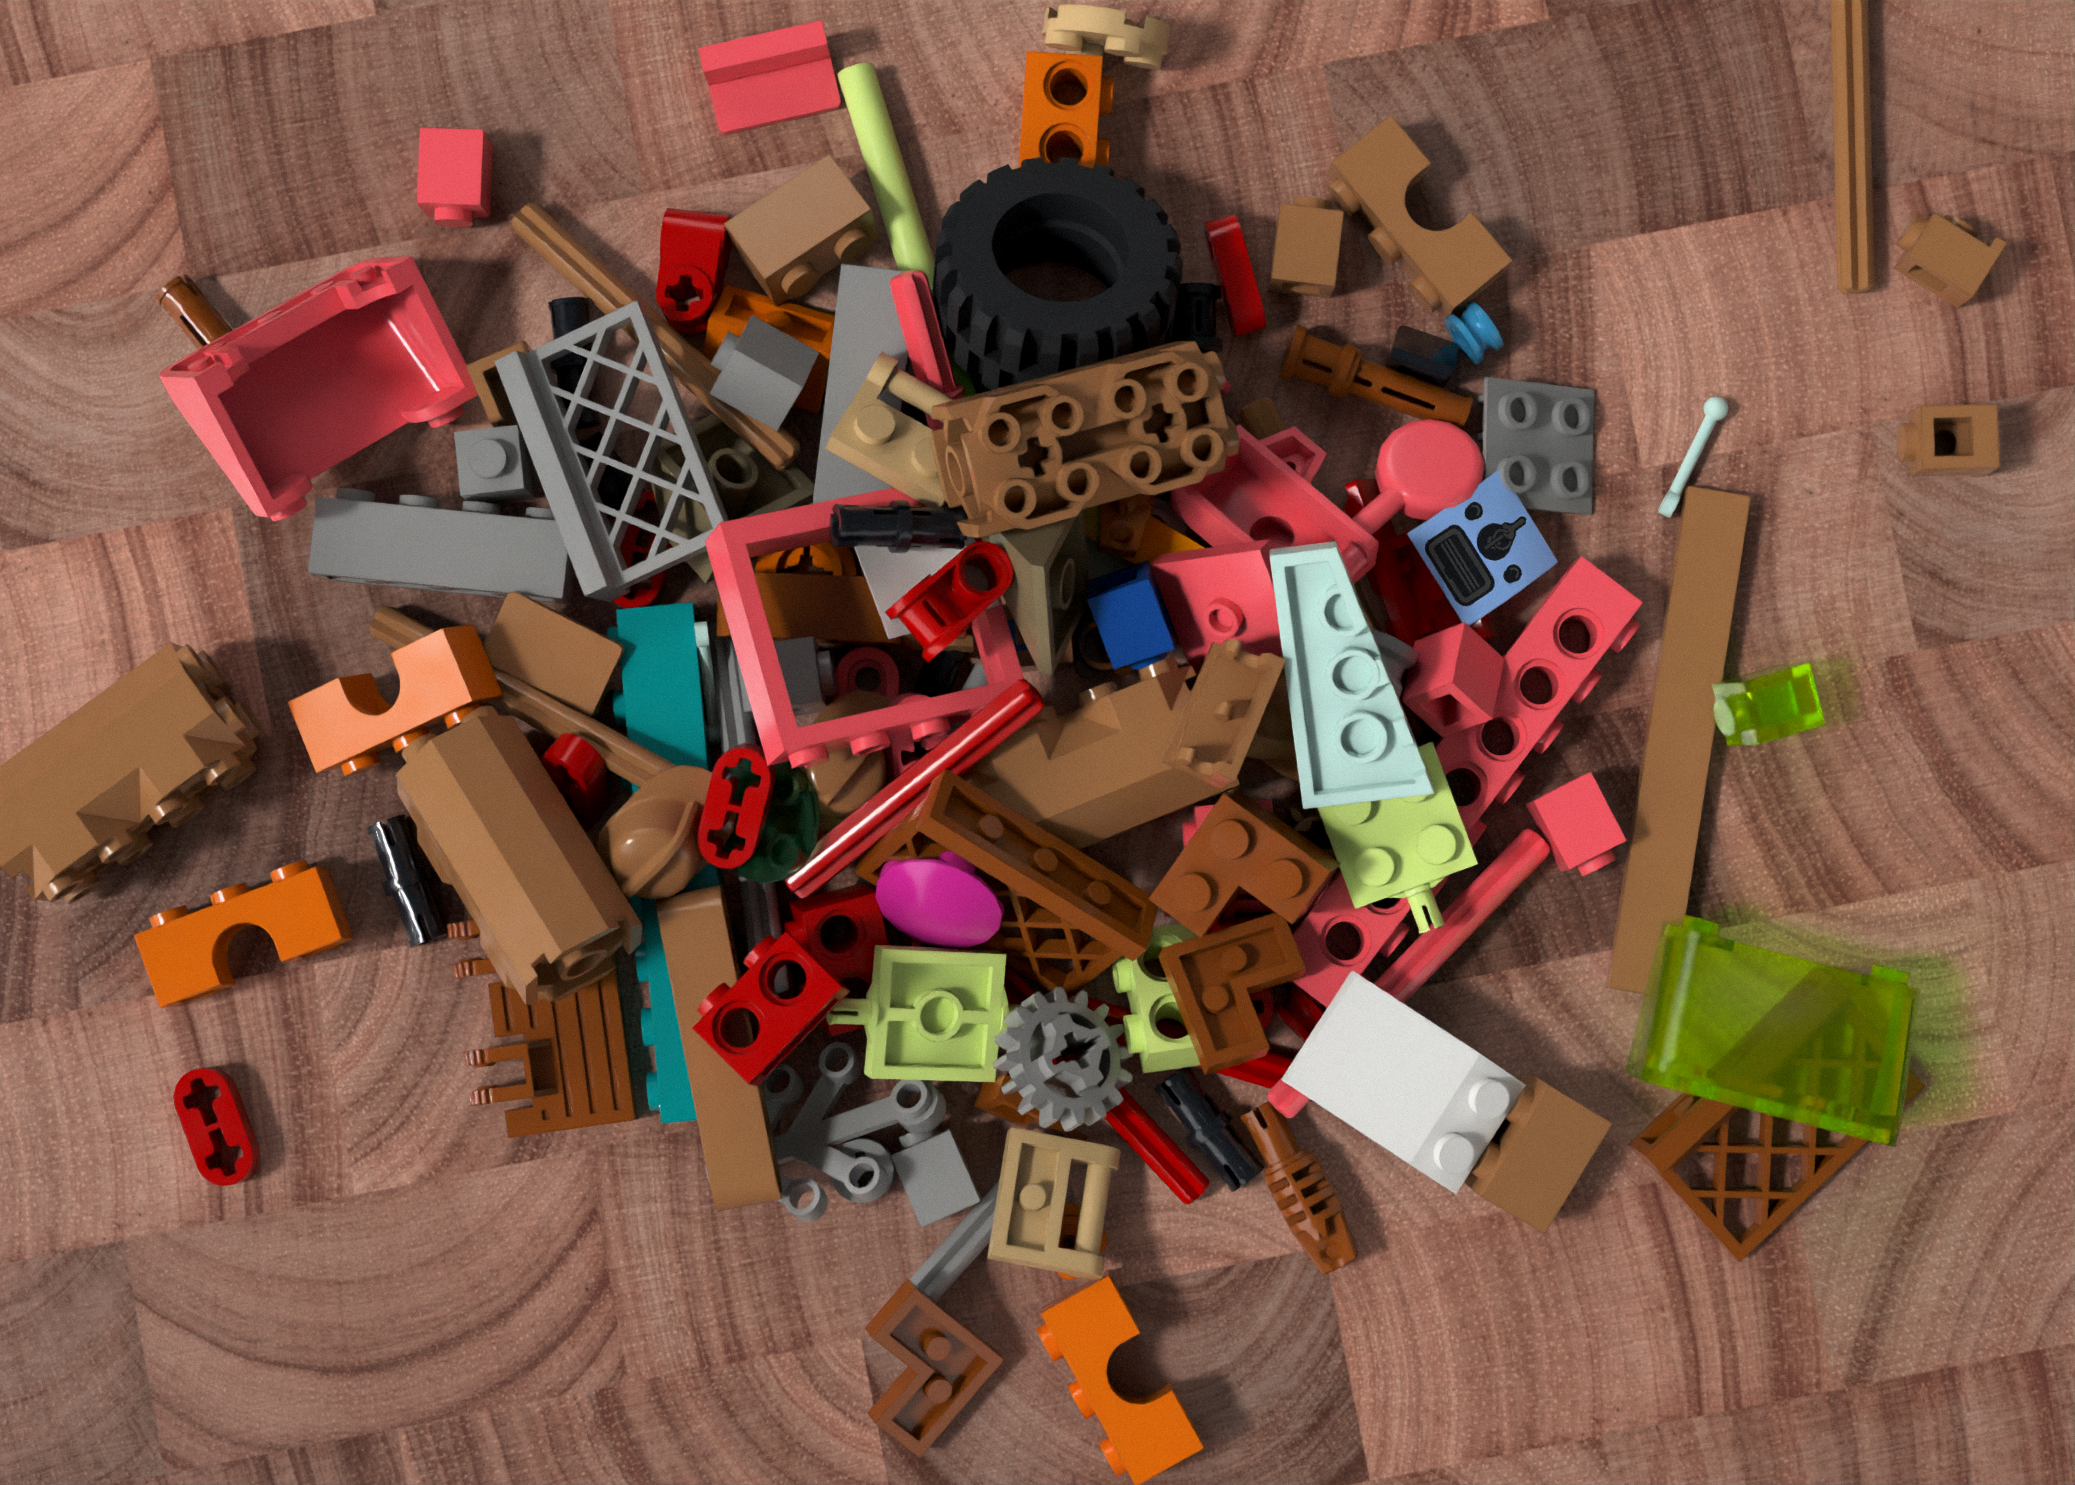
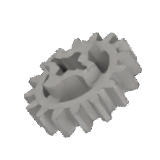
[993,987,1133,1132]

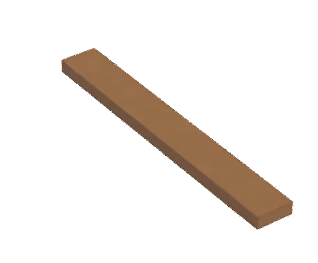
[1606,486,1751,999]

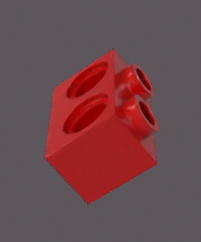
[784,883,889,1037]
[692,932,850,1087]

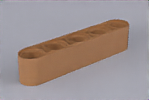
[656,884,783,1212]

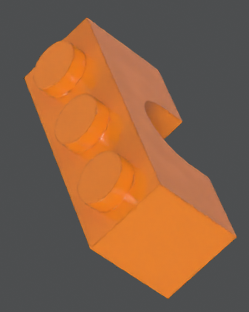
[287,624,503,777]
[134,860,355,1008]
[1036,1270,1204,1485]

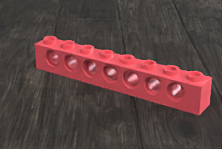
[1289,556,1643,1010]

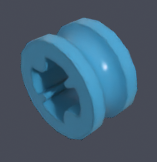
[1444,300,1504,365]

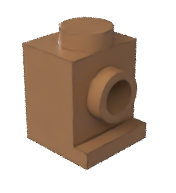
[1894,212,2007,308]
[1897,404,2000,477]

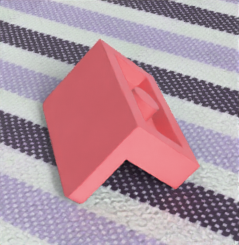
[698,20,841,135]

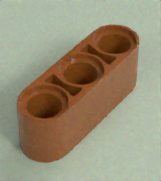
[716,572,902,646]

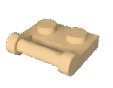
[825,352,954,508]
[987,1127,1121,1280]

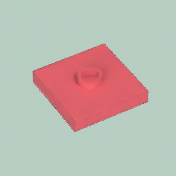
[1150,539,1284,677]

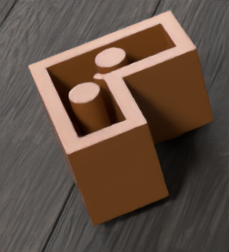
[1148,787,1341,938]

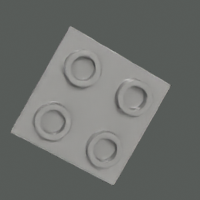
[1477,377,1594,515]

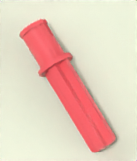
[889,270,965,431]

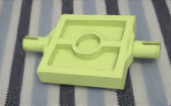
[1317,742,1478,934]
[826,945,1022,1082]

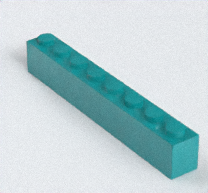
[607,602,725,1124]

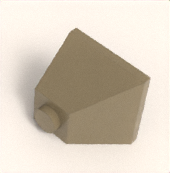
[649,414,815,584]
[982,509,1089,675]

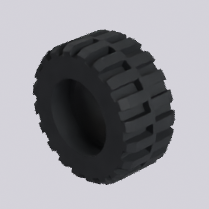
[932,157,1183,390]

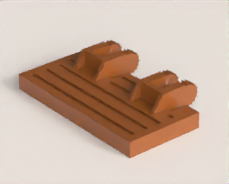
[447,920,638,1138]

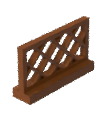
[855,768,1158,998]
[1628,970,1925,1262]

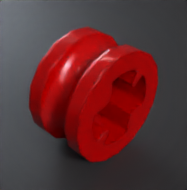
[1273,985,1324,1043]

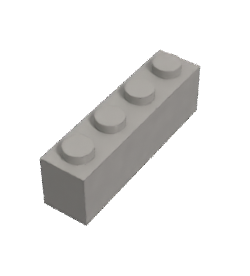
[813,264,933,504]
[308,488,575,605]

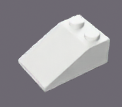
[1281,970,1526,1194]

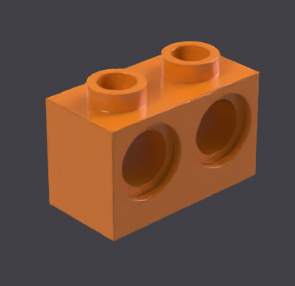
[1019,51,1114,168]

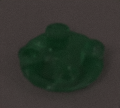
[722,758,821,883]

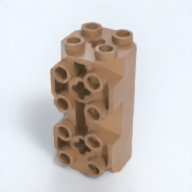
[931,341,1240,538]
[0,642,263,904]
[960,657,1240,876]
[396,706,643,1005]

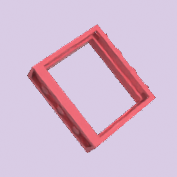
[705,488,1024,768]

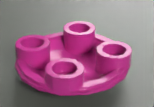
[875,851,1005,948]

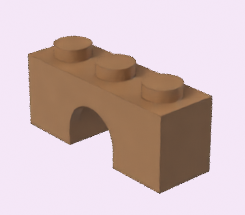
[1327,114,1512,318]

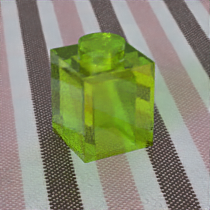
[1712,662,1825,746]

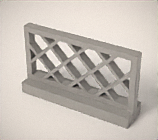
[494,300,729,602]

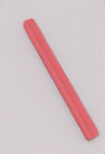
[1267,828,1550,1118]

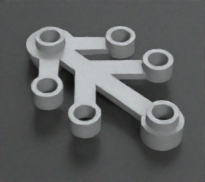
[706,1042,946,1222]

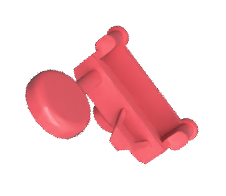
[1170,419,1485,584]

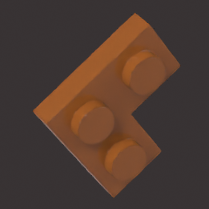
[1158,912,1306,1075]
[865,1279,1004,1458]

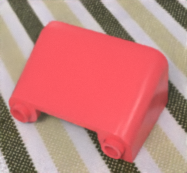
[158,256,478,521]

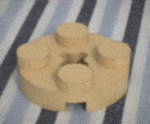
[1042,4,1172,69]

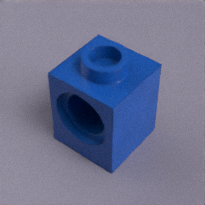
[1087,560,1175,670]

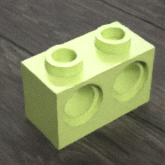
[1112,924,1201,1074]

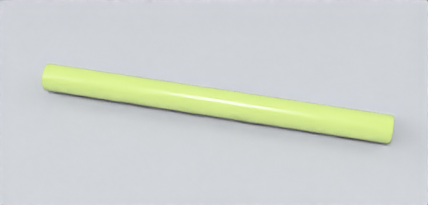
[837,62,976,398]

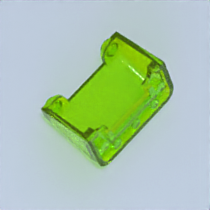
[1625,915,1920,1147]

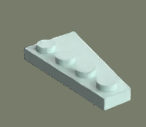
[1269,541,1434,809]

